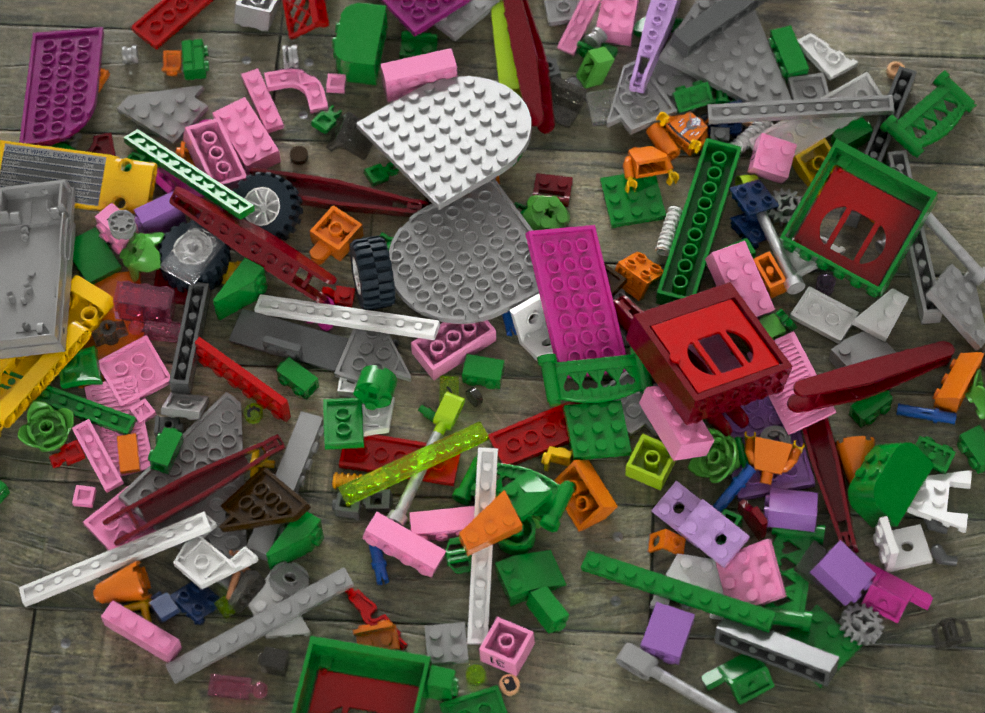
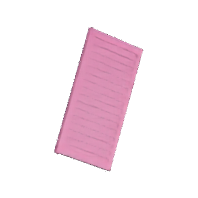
[747,331,836,435]
[85,374,151,477]

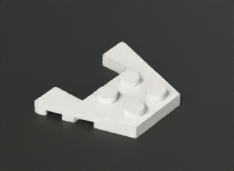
[337,377,395,436]
[907,470,972,533]
[173,515,258,589]
[650,554,724,620]

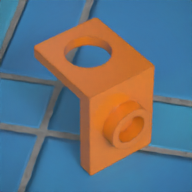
[648,529,686,555]

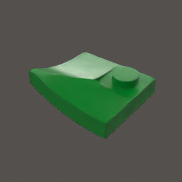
[60,346,103,390]
[499,469,553,522]

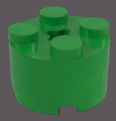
[353,365,397,410]
[497,515,536,555]

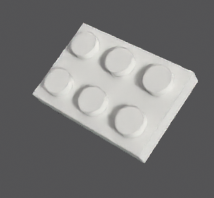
[790,286,859,344]

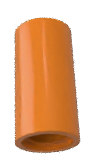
[646,122,680,161]

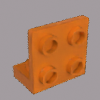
[615,251,664,301]

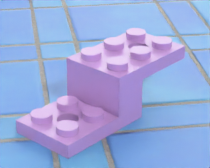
[651,481,750,568]

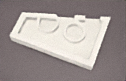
[798,33,858,81]
[851,288,909,342]

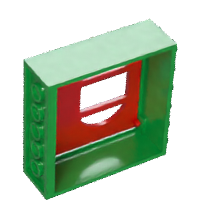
[780,139,938,298]
[291,636,432,713]

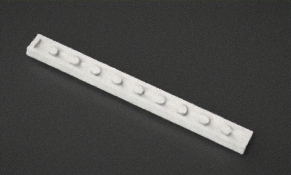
[254,294,440,340]
[467,447,498,645]
[19,511,212,607]

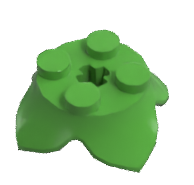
[522,195,570,231]
[120,232,165,282]
[965,369,985,420]
[17,400,74,452]
[687,428,740,483]

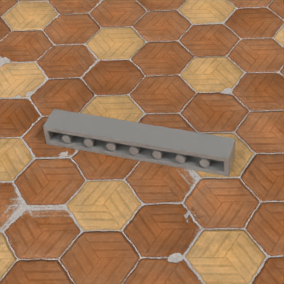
[246,411,324,561]

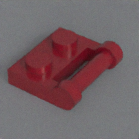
[532,173,573,207]

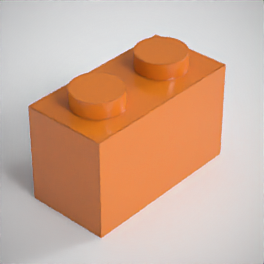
[753,251,787,299]

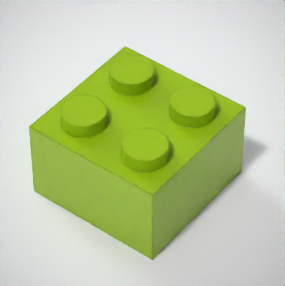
[625,433,676,491]

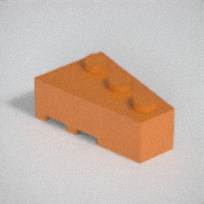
[459,490,522,556]

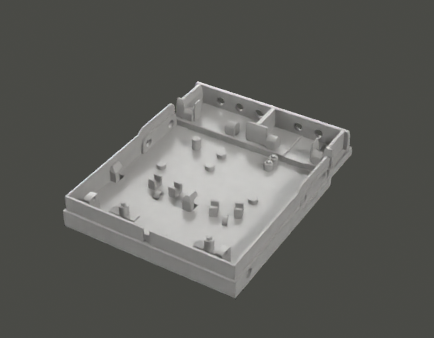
[0,179,76,359]

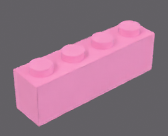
[410,506,475,541]
[362,512,446,578]
[101,601,182,663]

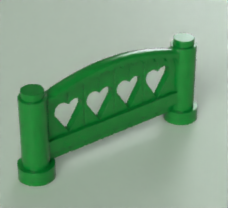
[880,70,977,158]
[537,347,654,407]
[452,455,575,532]
[764,525,826,632]

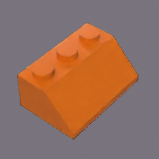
[933,352,984,413]
[554,460,618,531]

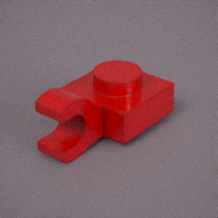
[322,286,355,308]
[49,439,86,468]

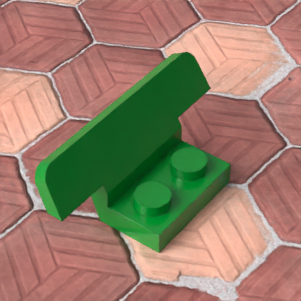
[702,654,775,705]

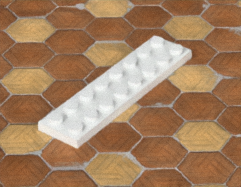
[747,71,882,155]

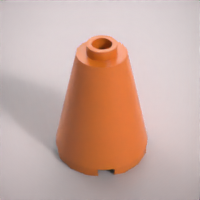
[836,436,875,485]
[93,561,152,604]

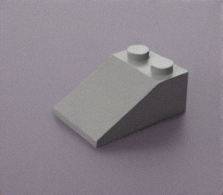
[234,0,281,31]
[829,331,896,369]

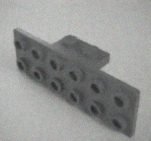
[229,309,349,372]

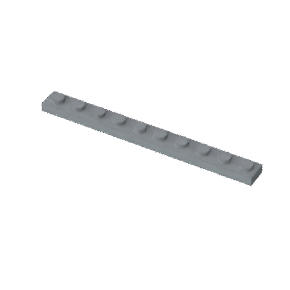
[708,95,894,124]
[165,567,354,684]

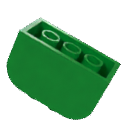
[332,3,388,85]
[848,442,934,527]

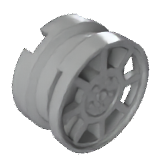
[282,44,299,69]
[108,210,137,240]

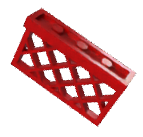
[282,0,329,40]

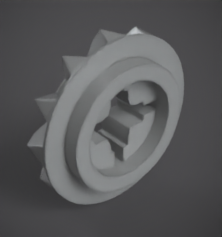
[760,426,791,444]

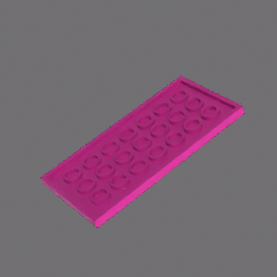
[525,225,626,379]

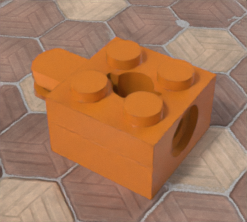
[309,205,364,265]

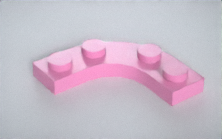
[264,69,328,114]

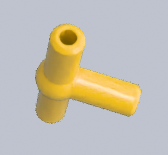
[250,444,275,478]
[123,599,152,623]

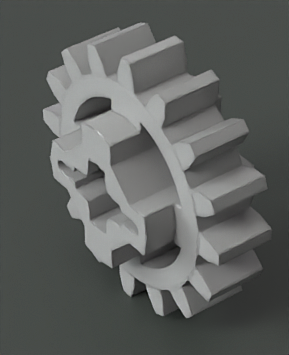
[766,188,803,227]
[839,603,884,646]

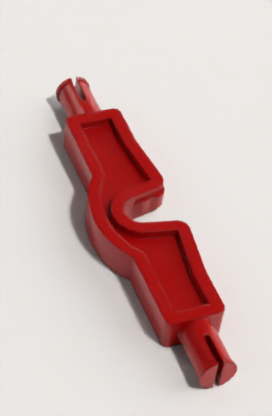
[345,588,408,651]

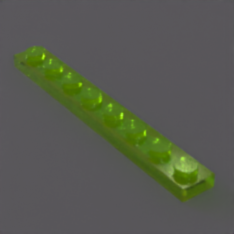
[338,421,489,506]

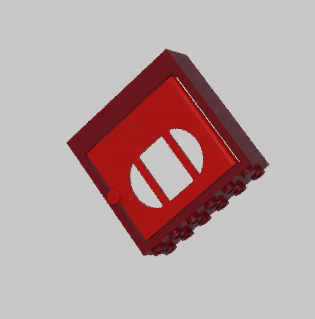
[626,282,793,425]

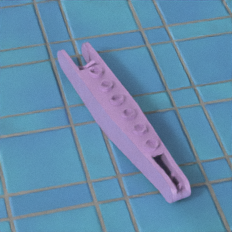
[629,0,681,94]

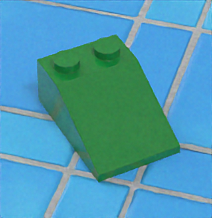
[213,258,268,320]
[266,511,324,570]
[495,550,566,606]

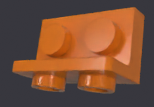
[353,620,400,650]

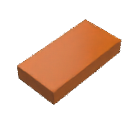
[117,433,141,474]

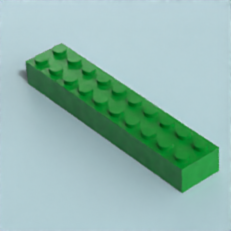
[656,138,742,305]

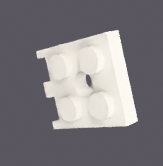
[510,294,553,361]
[873,516,933,573]

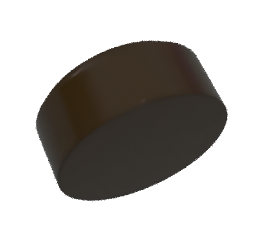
[290,146,308,165]

